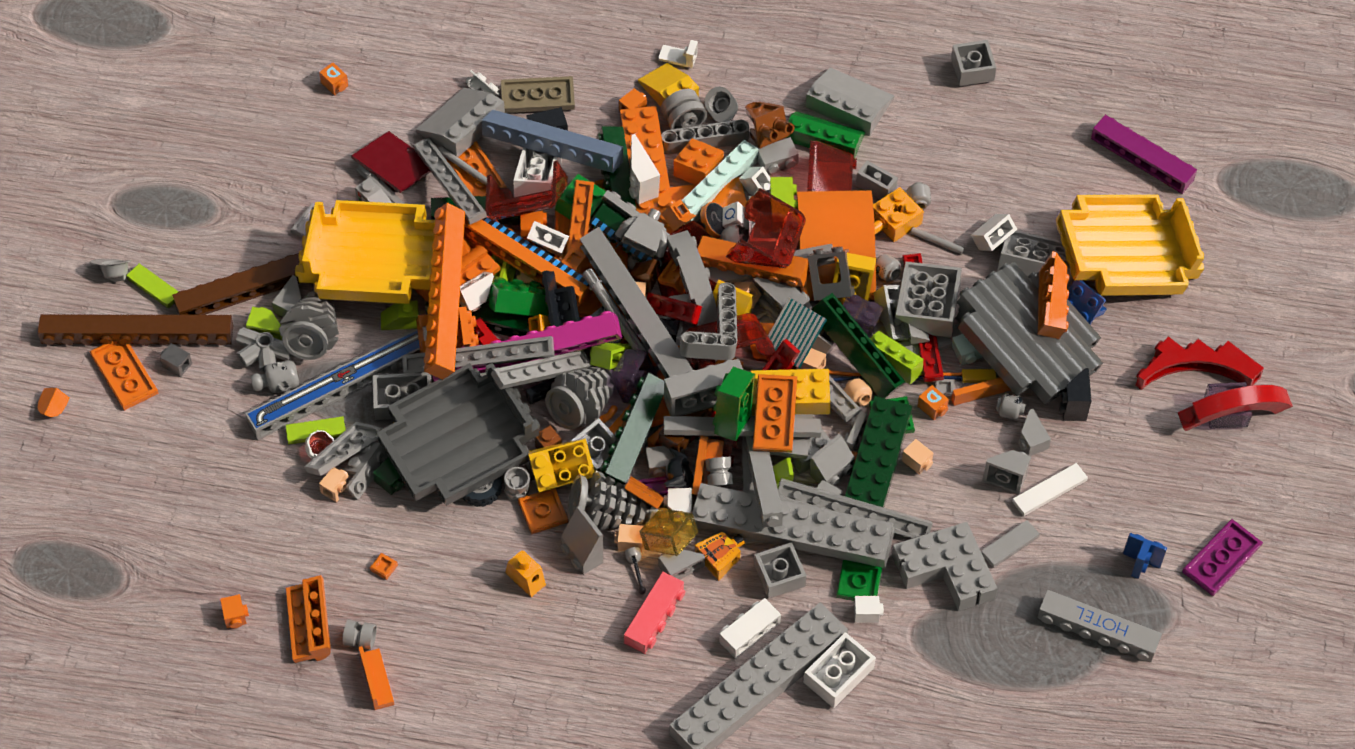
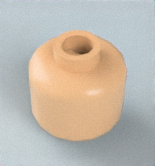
[844,378,872,407]

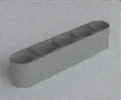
[661,120,749,154]

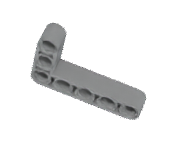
[679,282,737,360]

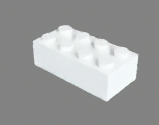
[513,147,562,202]

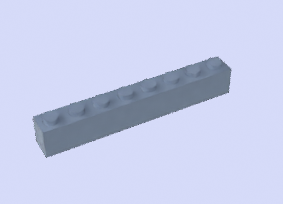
[482,110,623,173]

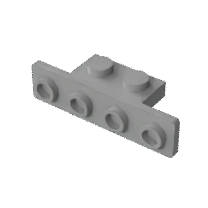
[343,442,388,499]

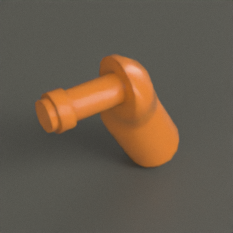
[599,405,618,423]

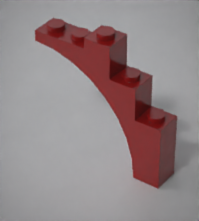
[1135,336,1264,390]

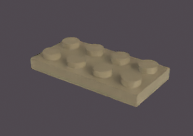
[501,76,575,113]

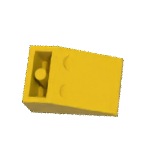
[528,438,595,492]

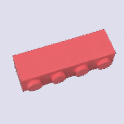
[624,572,685,654]

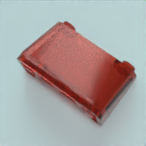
[807,141,857,191]

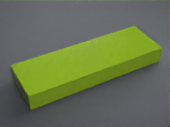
[126,263,179,309]
[286,416,346,445]

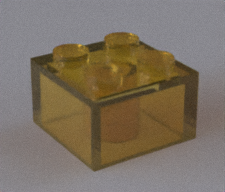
[639,508,699,556]

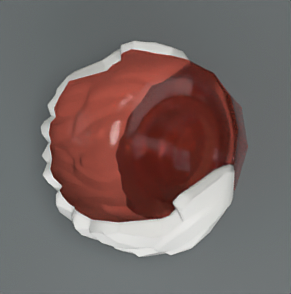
[305,430,334,459]

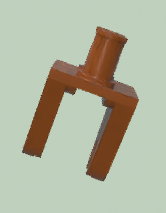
[745,102,795,149]

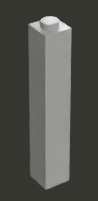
[744,436,783,528]

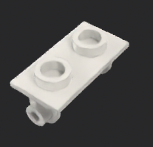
[466,70,502,98]

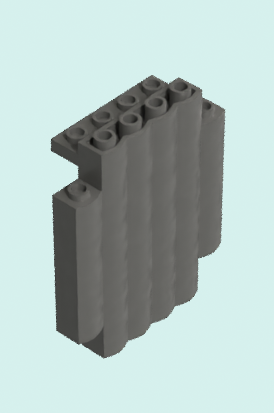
[955,262,1103,405]
[376,363,541,506]

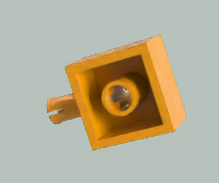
[873,187,924,242]

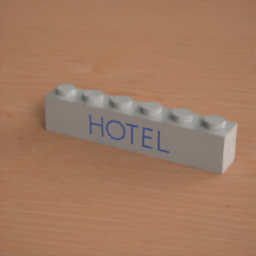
[1037,590,1162,662]

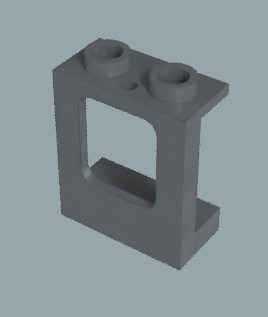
[808,246,855,301]

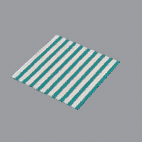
[764,297,827,368]

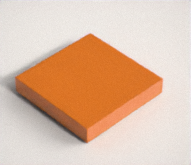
[624,476,664,509]
[518,488,568,535]

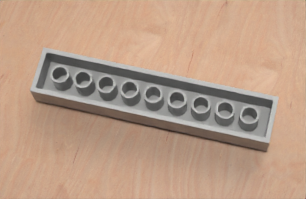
[580,227,693,379]
[691,483,895,568]
[669,602,848,749]

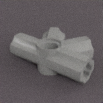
[236,327,294,373]

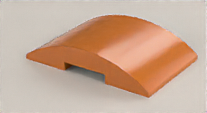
[797,190,876,301]

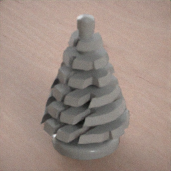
[279,289,339,360]
[546,364,628,429]
[568,470,668,530]

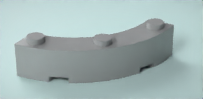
[667,230,717,332]

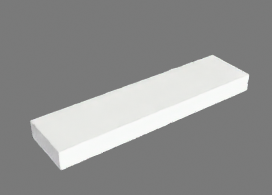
[1012,463,1088,517]

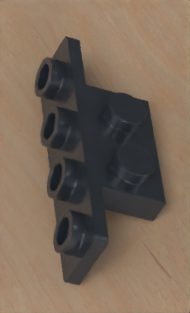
[542,271,580,327]

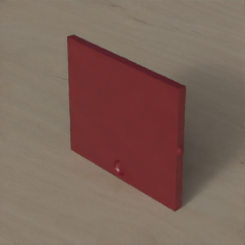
[351,131,430,193]

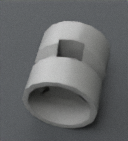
[705,457,733,487]
[504,467,530,501]
[343,619,377,650]

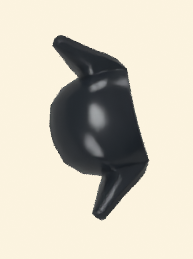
[664,448,694,488]

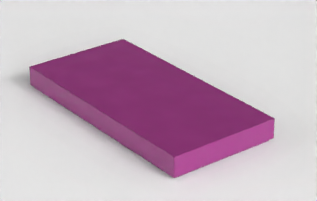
[1182,519,1263,596]

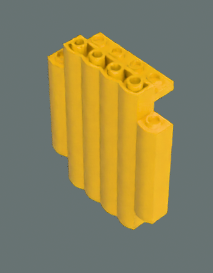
[1056,195,1204,296]
[295,200,435,304]

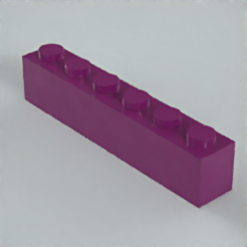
[1091,114,1197,194]

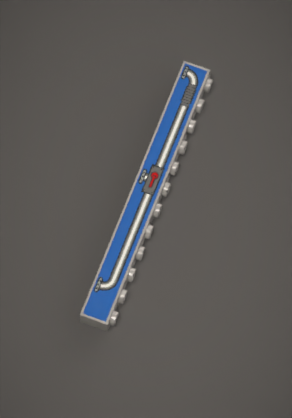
[245,329,420,440]

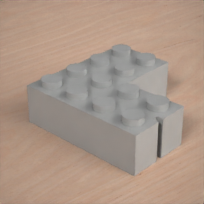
[891,522,998,611]

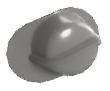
[705,86,738,123]
[90,259,132,282]

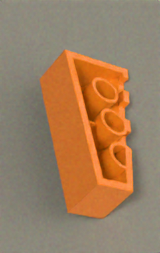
[1038,251,1069,339]

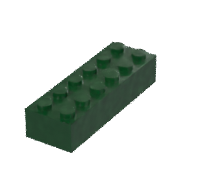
[845,396,912,508]

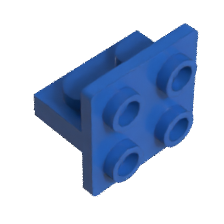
[1068,280,1107,325]
[1123,533,1167,579]

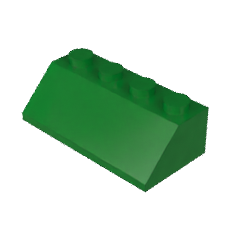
[785,111,865,162]

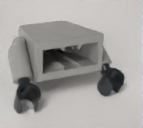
[609,209,668,268]

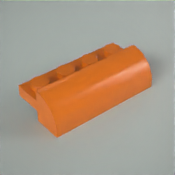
[418,245,501,303]
[286,575,331,663]

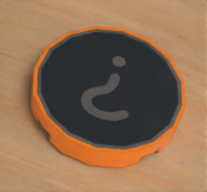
[700,202,725,238]

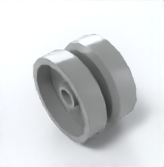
[661,89,707,130]

